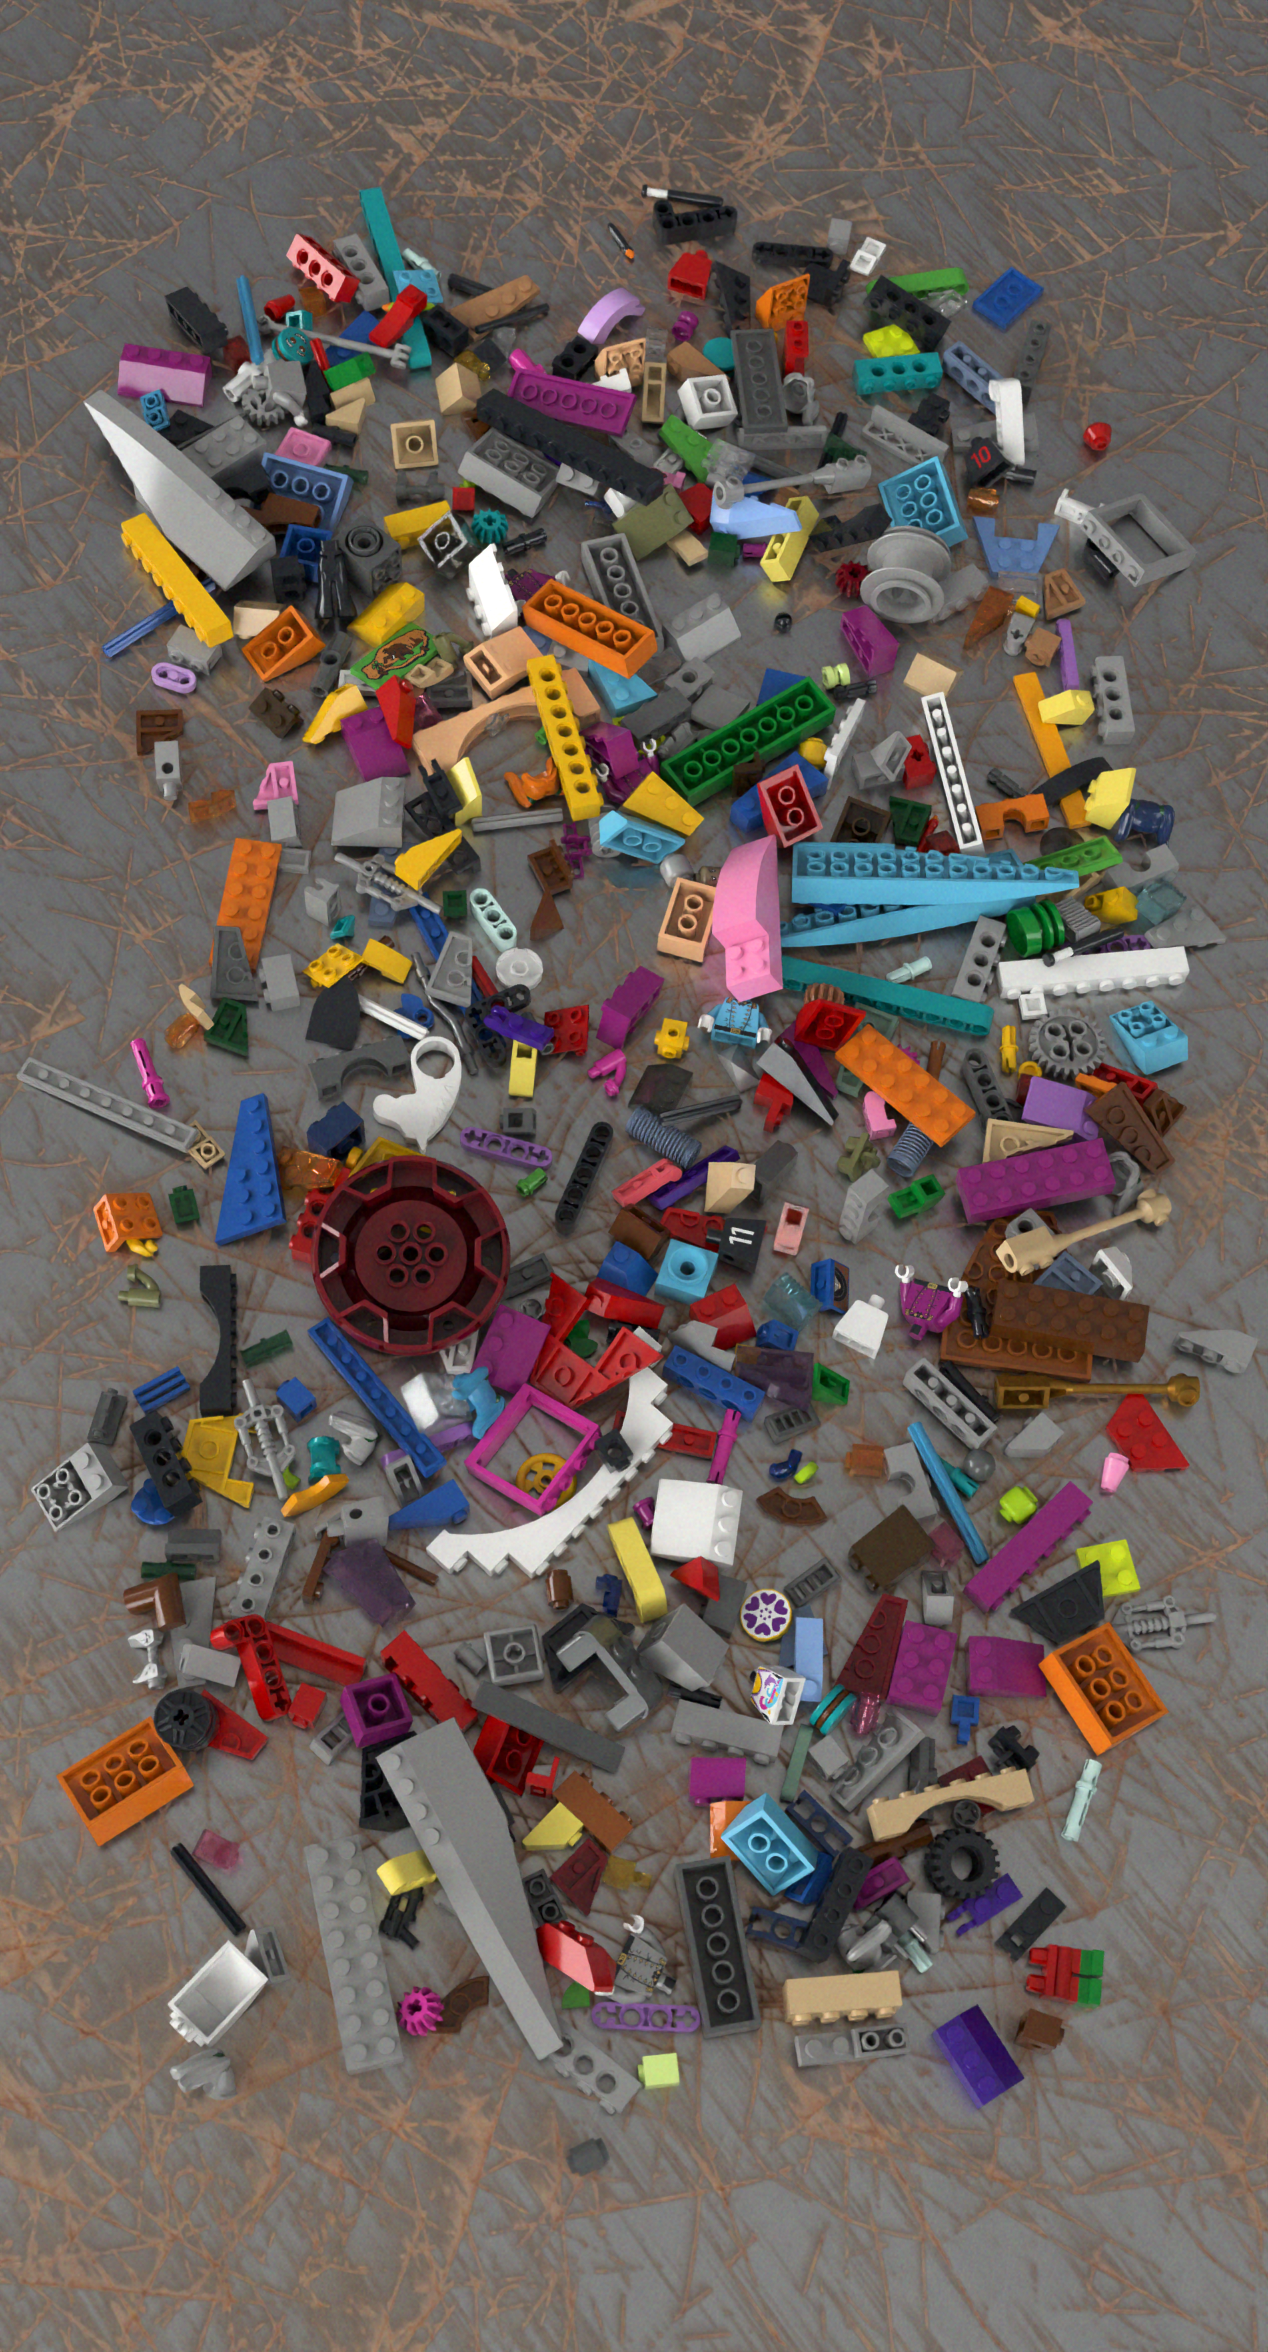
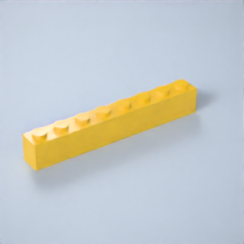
[121,512,234,648]

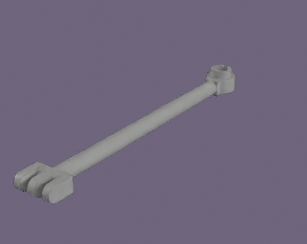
[256,315,412,369]

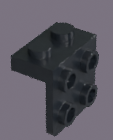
[802,259,852,308]

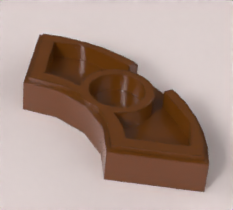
[756,1486,827,1527]
[431,1976,489,2034]

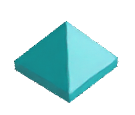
[330,915,355,939]

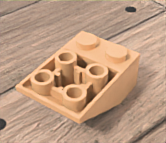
[594,338,646,387]
[463,626,543,701]

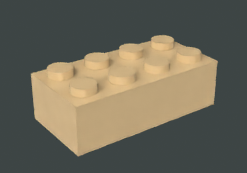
[782,1971,903,2027]

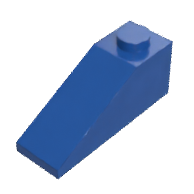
[388,1479,470,1531]

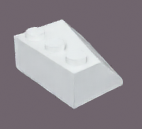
[467,543,518,639]

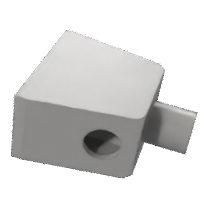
[154,741,183,801]
[326,1496,389,1548]

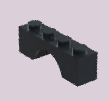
[217,464,276,505]
[808,503,892,553]

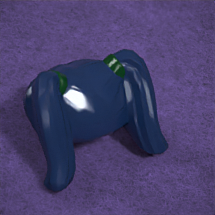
[1113,798,1175,848]

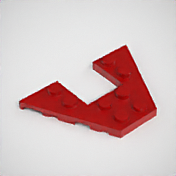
[529,1272,664,1410]

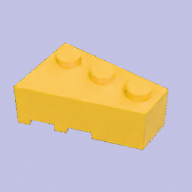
[618,771,705,839]

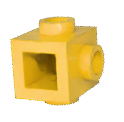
[654,1018,690,1059]

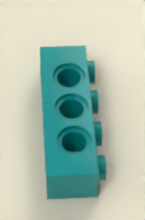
[852,352,943,395]

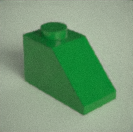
[323,351,376,392]

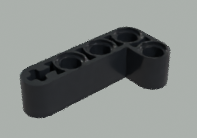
[653,200,738,245]

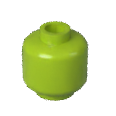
[999,1486,1038,1524]

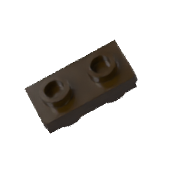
[730,751,765,798]

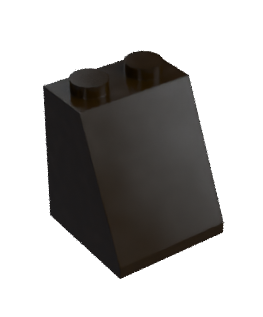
[848,1504,936,1596]

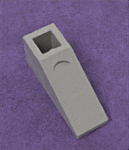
[1172,1329,1258,1374]

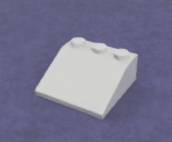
[649,1479,743,1572]

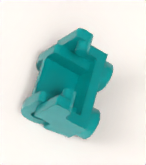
[307,1436,341,1484]

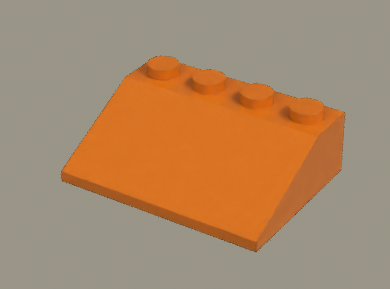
[1038,1622,1169,1756]
[56,1716,194,1847]

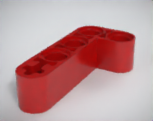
[210,1614,292,1721]

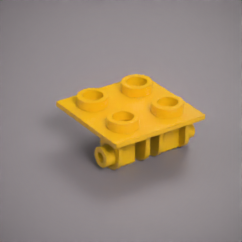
[302,943,365,988]

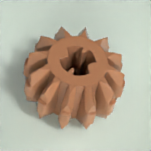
[803,983,844,1005]

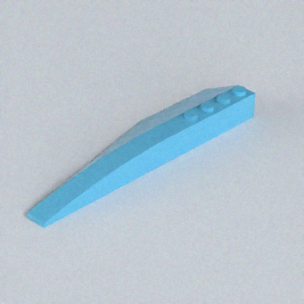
[792,842,1079,906]

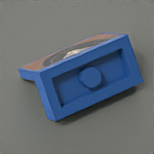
[810,1258,849,1314]

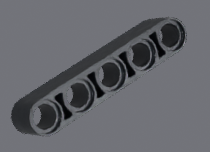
[555,1122,613,1235]

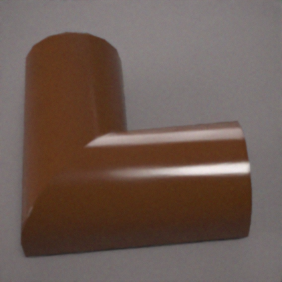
[123,1572,186,1632]

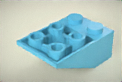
[1109,1000,1188,1075]

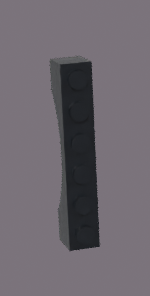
[199,1265,238,1418]

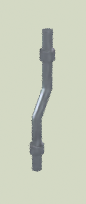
[411,952,479,1074]

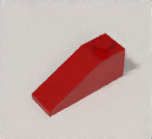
[375,674,416,749]
[1087,1062,1159,1112]
[585,1277,666,1329]

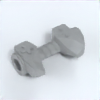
[128,1628,168,1690]

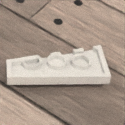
[824,698,866,790]

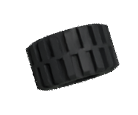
[924,1828,1000,1899]

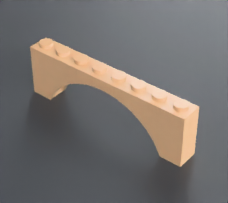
[412,667,601,776]

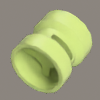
[822,663,850,689]

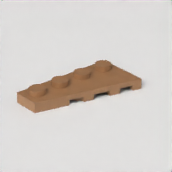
[448,274,540,343]

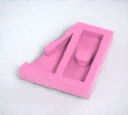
[253,761,299,810]

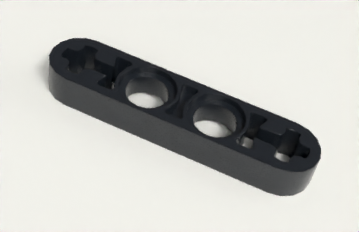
[752,242,833,269]

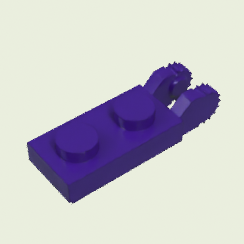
[483,1005,554,1051]
[946,1873,1023,1937]

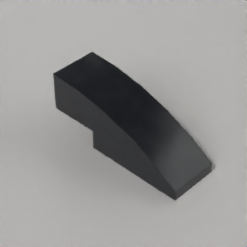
[307,360,331,426]

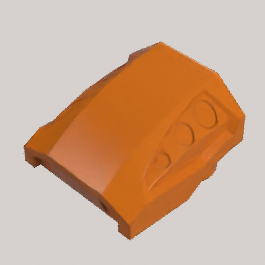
[710,1801,752,1861]

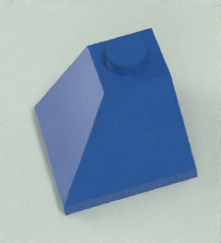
[595,1241,658,1297]

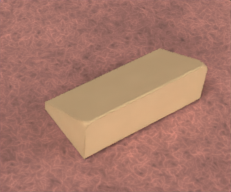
[330,377,375,411]

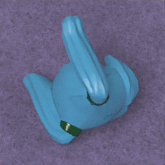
[451,1366,505,1439]

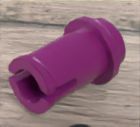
[743,541,768,558]

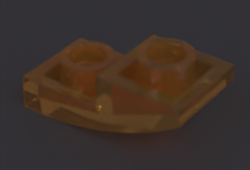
[188,790,237,823]

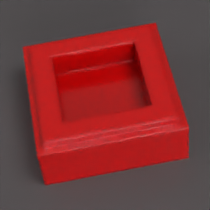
[452,487,475,511]

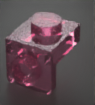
[191,1829,240,1870]

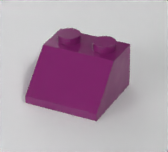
[688,1757,746,1806]

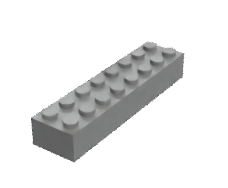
[304,1834,404,2076]

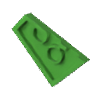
[659,414,723,484]

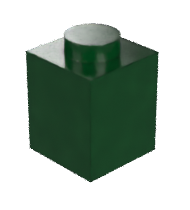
[707,532,741,567]

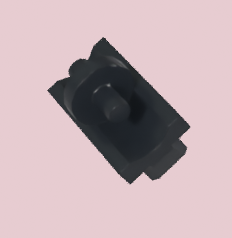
[988,1725,1040,1773]

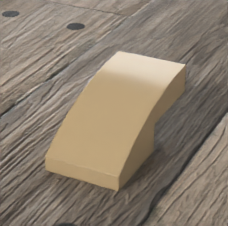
[666,530,708,566]
[404,657,454,688]
[178,983,214,1031]

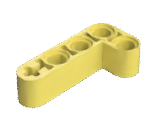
[607,1517,668,1623]
[376,1849,439,1896]

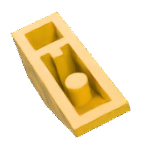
[395,828,462,891]

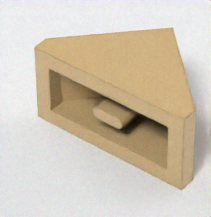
[325,397,366,438]

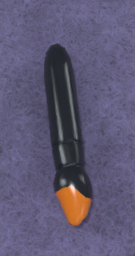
[608,222,635,259]

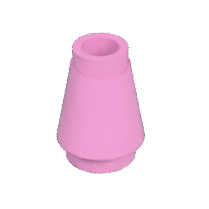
[1100,1453,1129,1493]

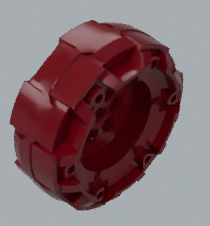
[311,1155,511,1356]

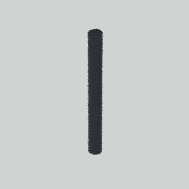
[475,303,549,335]

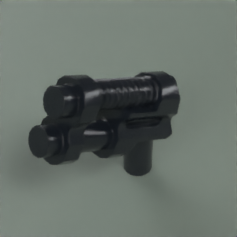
[378,1887,425,1950]

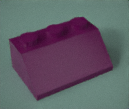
[469,1304,552,1395]

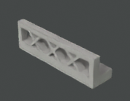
[861,405,949,466]
[736,425,827,450]

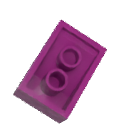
[340,706,411,782]
[964,1636,1046,1698]

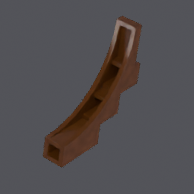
[188,493,322,582]

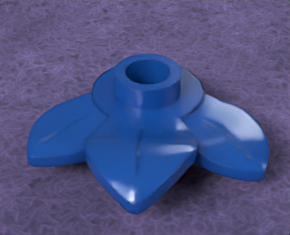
[393,994,434,1039]

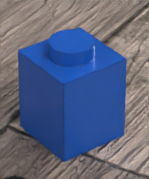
[276,1377,317,1423]

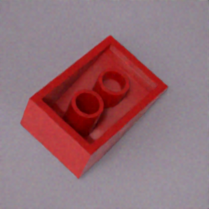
[757,764,823,848]
[794,998,866,1052]

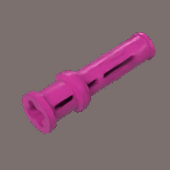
[130,1038,170,1109]

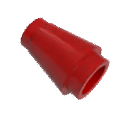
[264,294,295,321]

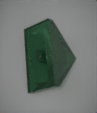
[823,432,867,461]

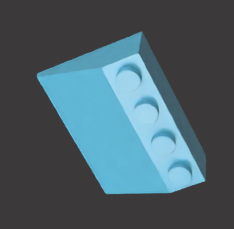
[878,456,969,547]

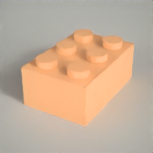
[657,877,716,962]

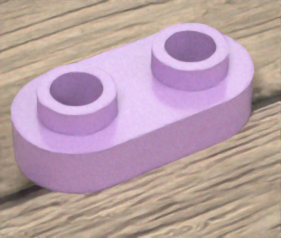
[151,662,196,693]

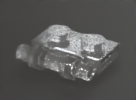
[701,438,756,482]

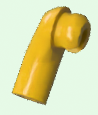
[125,1239,158,1257]

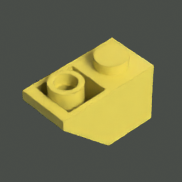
[509,1040,538,1098]

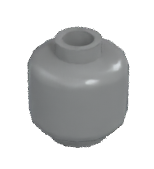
[660,853,694,888]

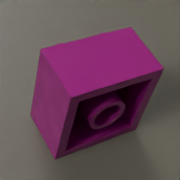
[339,1673,414,1748]

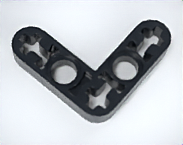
[465,984,532,1068]

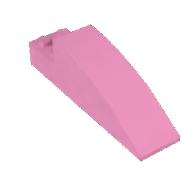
[712,834,783,1002]

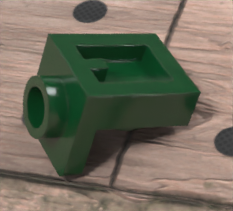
[168,1185,200,1224]

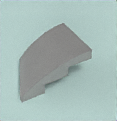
[667,1320,736,1374]

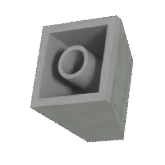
[636,1603,729,1692]

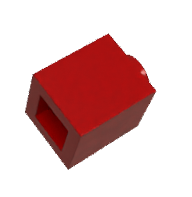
[288,1682,328,1729]

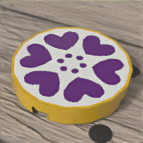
[740,1589,793,1642]

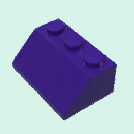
[931,2004,1025,2109]

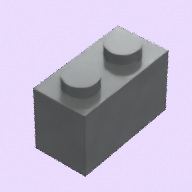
[698,1573,748,1639]

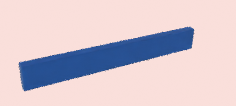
[408,891,507,1053]
[307,1317,447,1478]

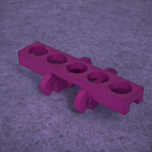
[560,822,593,879]

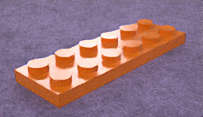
[208,838,282,973]
[835,1024,976,1148]

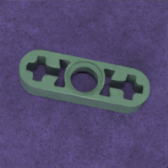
[780,1723,814,1802]

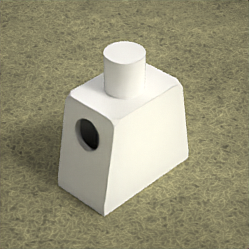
[832,1295,889,1359]

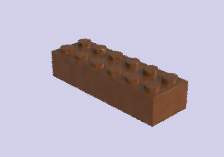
[989,1278,1150,1363]

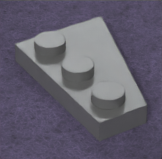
[1144,904,1227,949]
[425,931,473,1008]

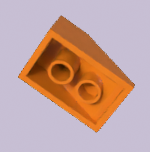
[241,605,326,682]

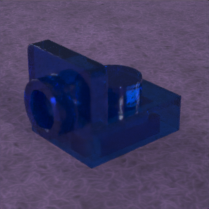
[596,1574,623,1618]

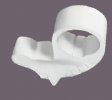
[373,1036,461,1155]

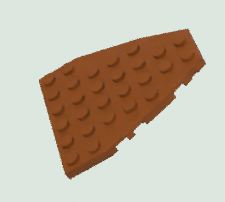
[939,1210,1093,1383]

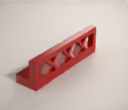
[266,1621,367,1687]

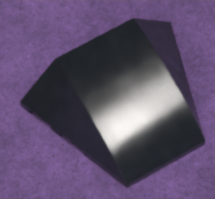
[359,1730,418,1832]

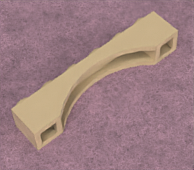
[866,1766,1035,1842]

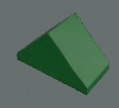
[808,1363,850,1405]

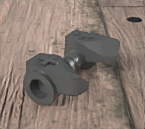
[396,470,445,500]

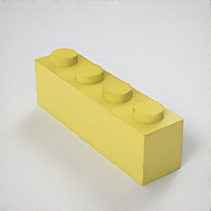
[760,496,819,582]

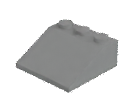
[331,777,406,848]

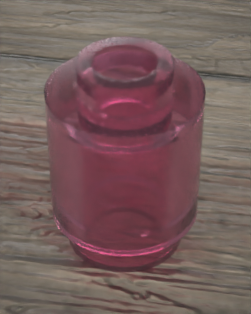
[850,1692,881,1734]

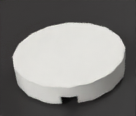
[496,947,543,990]

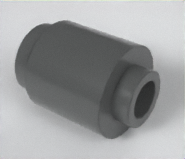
[566,2138,610,2177]

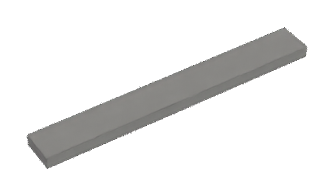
[16,1056,199,1153]

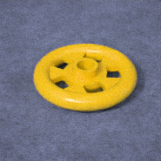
[515,1453,577,1513]

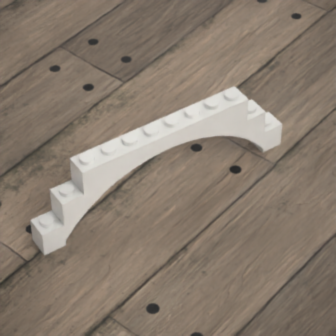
[426,1326,673,1579]

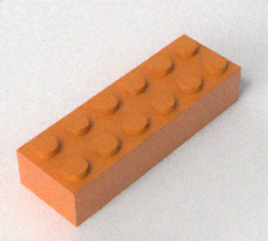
[522,578,658,679]

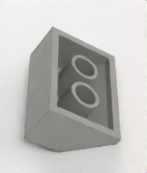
[662,592,741,664]

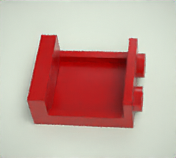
[782,320,809,388]

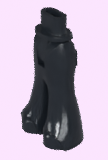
[314,540,358,619]

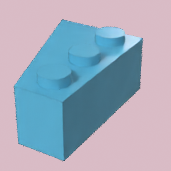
[588,658,658,718]

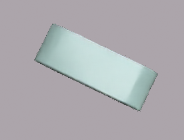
[470,888,517,952]

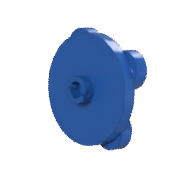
[131,1478,175,1525]

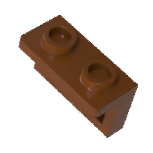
[527,839,575,895]

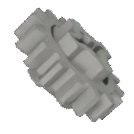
[242,388,289,426]

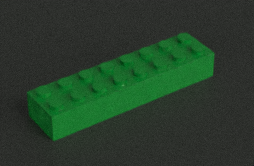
[660,676,836,807]

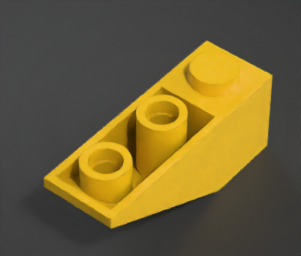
[302,683,368,744]

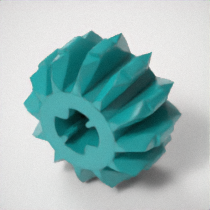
[471,508,509,545]

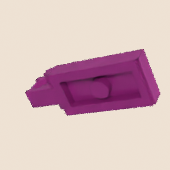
[852,1856,910,1911]

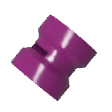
[671,311,699,342]

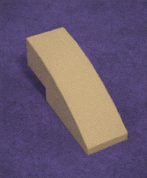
[642,362,666,424]

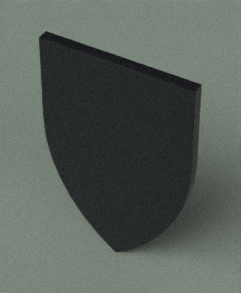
[305,975,360,1050]

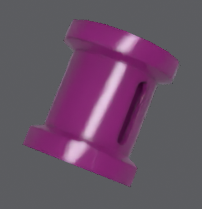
[632,1497,655,1531]

